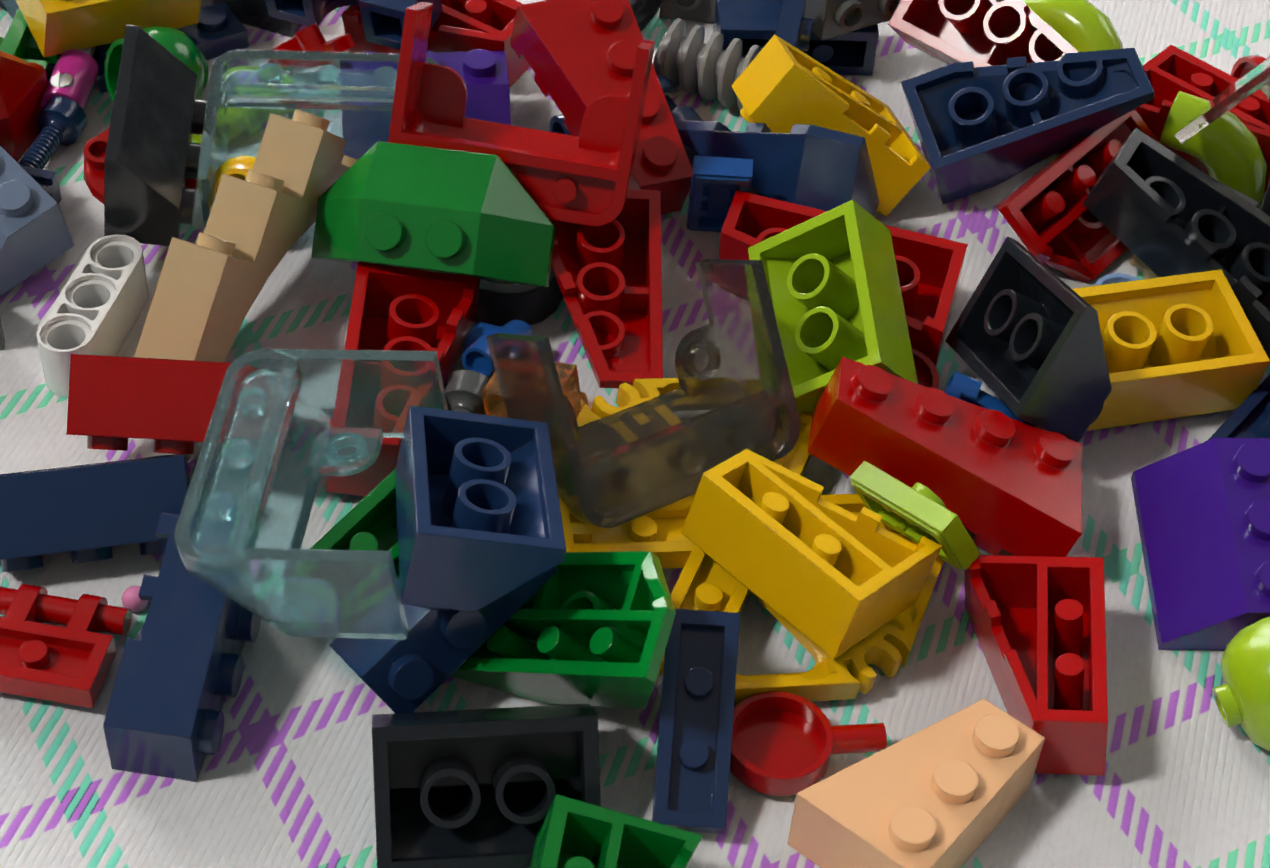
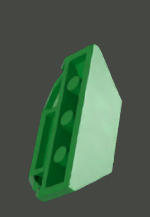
[311,141,556,287]
[451,551,676,709]

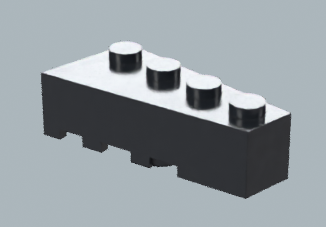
[1082,128,1270,360]

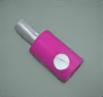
[41,46,99,110]

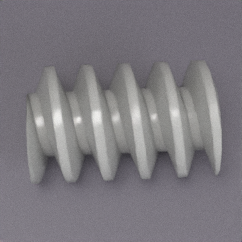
[653,18,762,110]

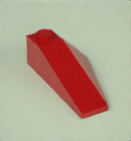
[550,189,663,389]

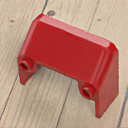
[388,2,655,227]

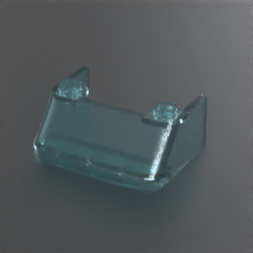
[197,49,439,227]
[174,349,448,640]

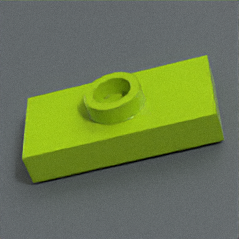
[849,460,981,571]

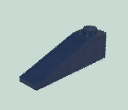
[901,48,1155,204]
[674,120,880,216]

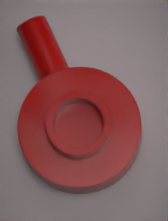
[730,691,887,796]

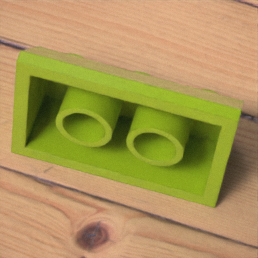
[748,200,918,412]

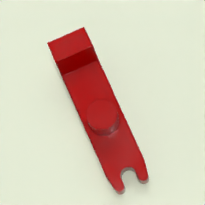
[268,22,356,80]

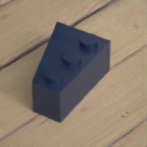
[103,513,262,782]

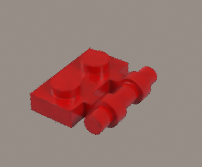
[0,584,132,708]

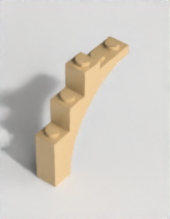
[134,109,358,362]

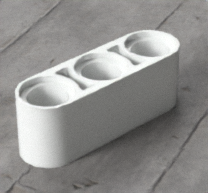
[36,234,149,397]

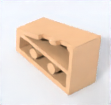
[787,699,1045,868]

